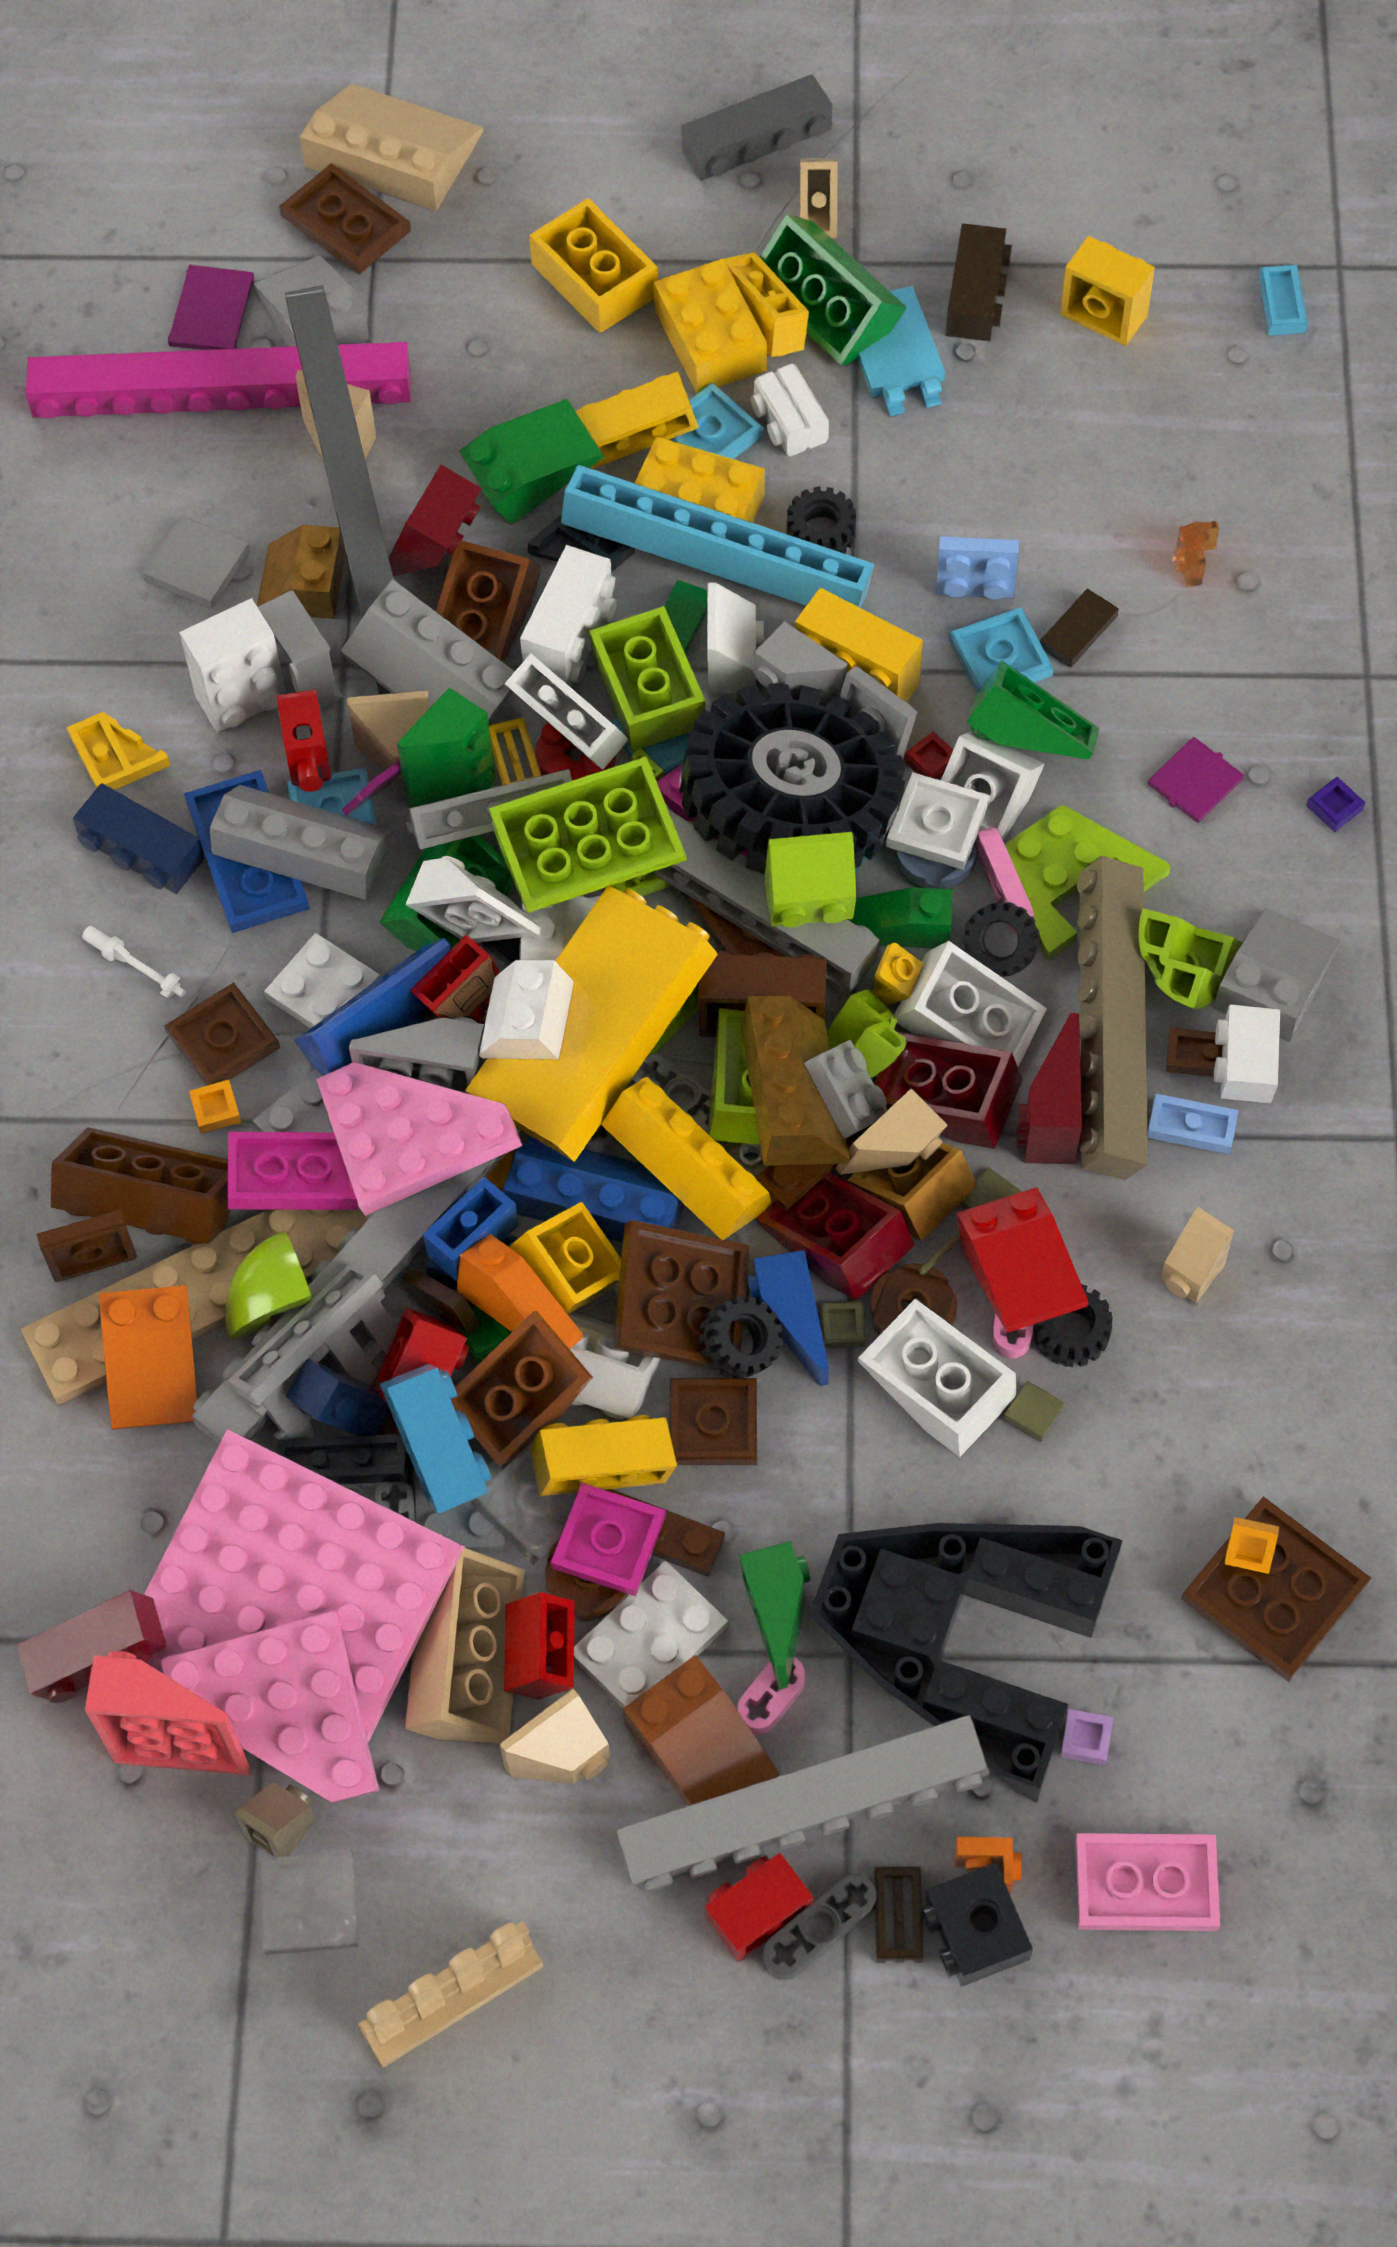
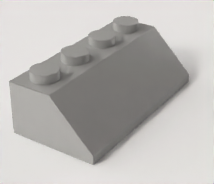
[340,579,514,723]
[210,785,393,900]

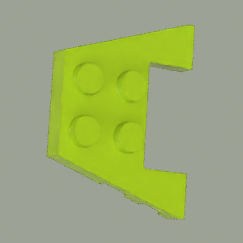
[1004,804,1171,960]

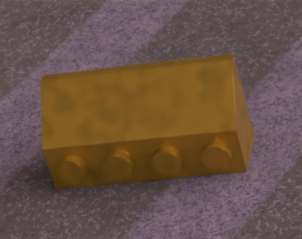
[741,996,850,1166]

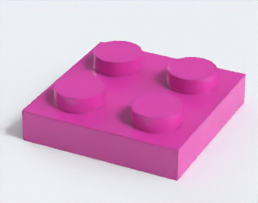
[551,1483,666,1596]

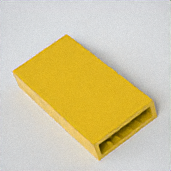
[465,886,718,1162]

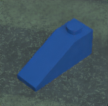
[747,1250,829,1386]

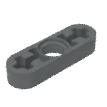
[763,1874,877,1980]

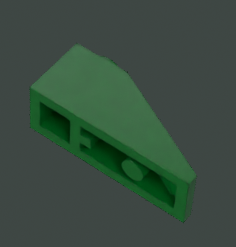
[847,887,953,949]
[739,1541,811,1690]

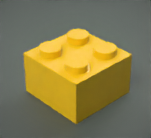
[1060,235,1155,346]
[509,1202,621,1315]

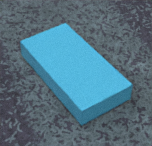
[1258,265,1308,336]

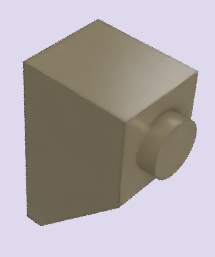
[235,1782,316,1864]

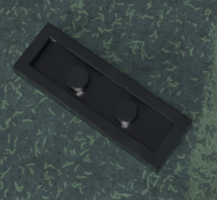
[276,1434,409,1484]

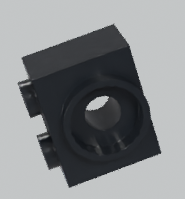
[921,1862,1033,1987]

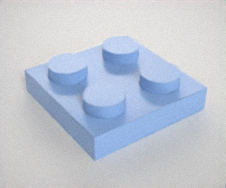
[936,536,1019,599]

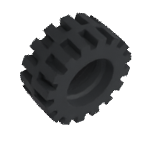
[786,486,856,554]
[962,902,1040,977]
[1033,1284,1113,1367]
[699,1296,783,1378]

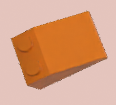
[99,1285,197,1430]

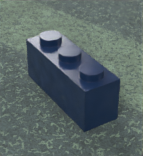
[72,783,205,894]

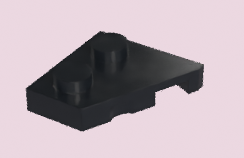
[527,515,635,573]

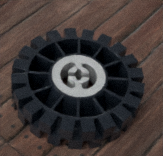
[679,683,905,874]

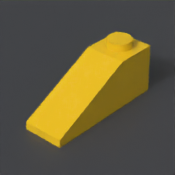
[724,252,809,357]

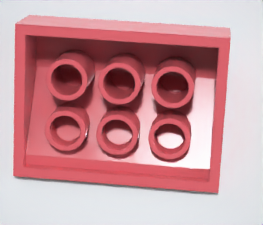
[85,1651,250,1775]

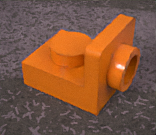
[955,1837,1022,1894]

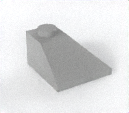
[754,621,847,707]

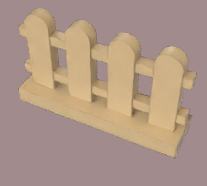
[358,1921,543,2068]

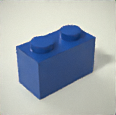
[423,1177,519,1282]

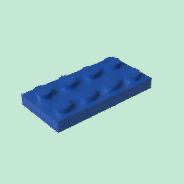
[184,770,310,933]

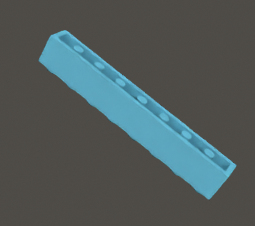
[561,465,874,608]

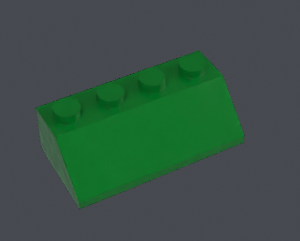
[760,214,907,366]

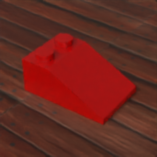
[957,1187,1088,1333]

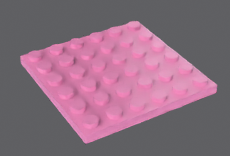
[144,1429,465,1742]

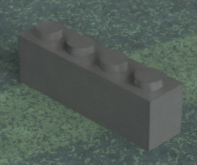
[681,74,832,181]

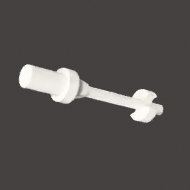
[82,925,186,998]

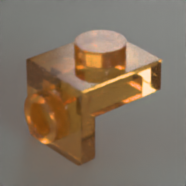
[1174,521,1219,587]

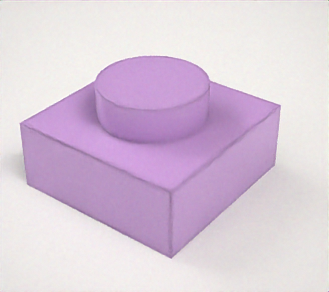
[1060,1709,1113,1766]

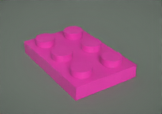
[228,1132,358,1210]

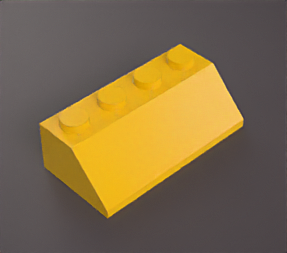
[601,1077,772,1241]

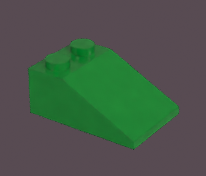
[459,399,605,525]
[966,660,1099,760]

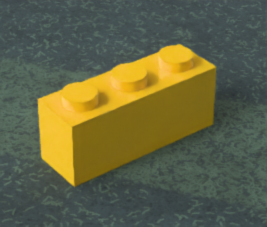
[576,371,699,469]
[530,1415,677,1496]

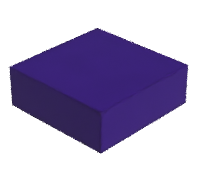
[1306,777,1366,832]

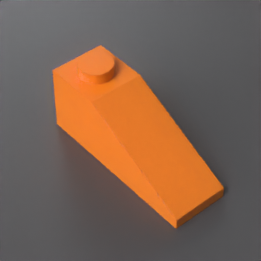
[457,1234,583,1349]

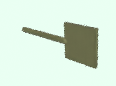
[919,1167,1022,1275]

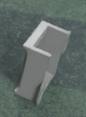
[258,590,344,710]

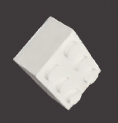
[520,545,617,688]
[179,598,286,733]

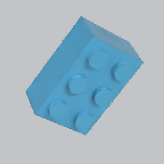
[380,1364,491,1514]

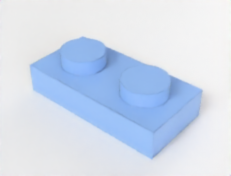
[1147,1093,1239,1155]

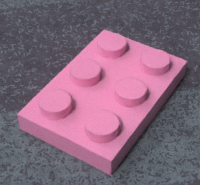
[1075,1833,1220,1931]

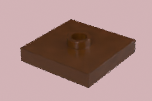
[164,982,281,1086]
[36,1209,137,1282]
[669,1378,757,1465]

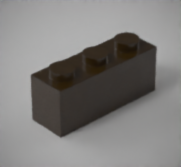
[946,223,1012,341]

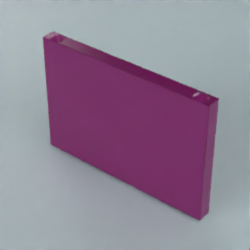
[168,264,255,350]

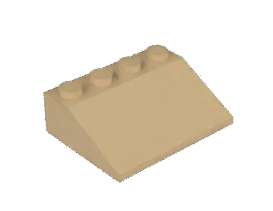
[300,83,483,211]

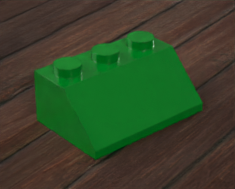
[397,688,495,808]
[379,835,515,951]

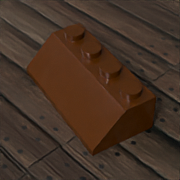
[51,1127,231,1244]

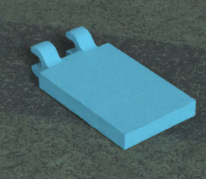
[845,286,945,416]

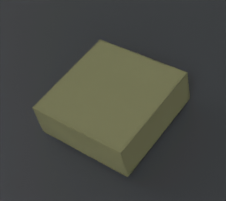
[820,1301,865,1348]
[1004,1380,1065,1442]

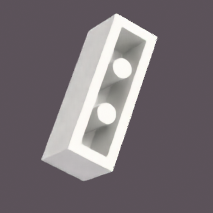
[505,654,629,770]

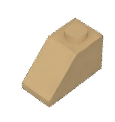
[800,158,838,238]
[1160,1207,1234,1303]

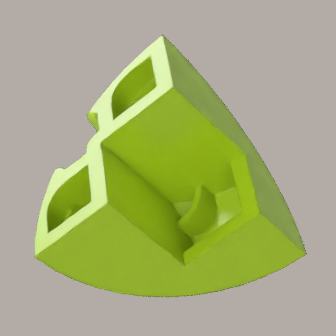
[1139,908,1243,1009]
[827,989,906,1078]
[225,1231,312,1340]

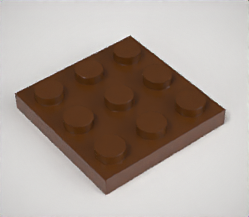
[613,1220,749,1370]
[1181,1496,1371,1682]

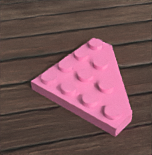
[316,1062,522,1216]
[160,1611,379,1803]

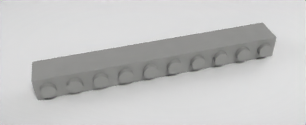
[192,1126,518,1445]

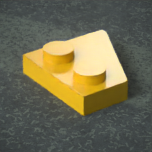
[66,712,171,790]

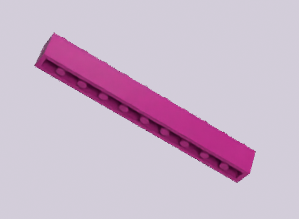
[26,342,411,418]

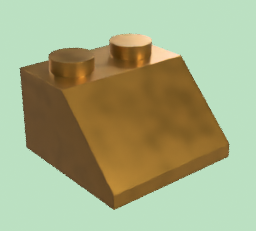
[257,524,346,619]
[847,1142,978,1241]

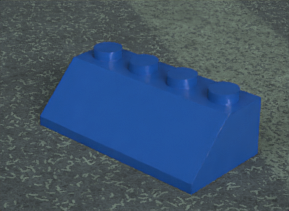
[294,938,451,1076]
[503,1136,684,1243]

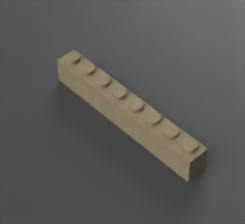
[1077,856,1148,1180]

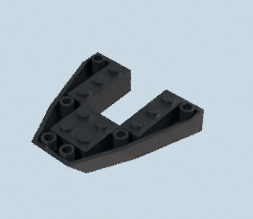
[809,1523,1123,1804]

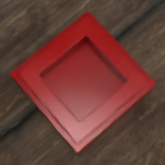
[903,731,953,780]

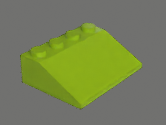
[489,756,687,913]

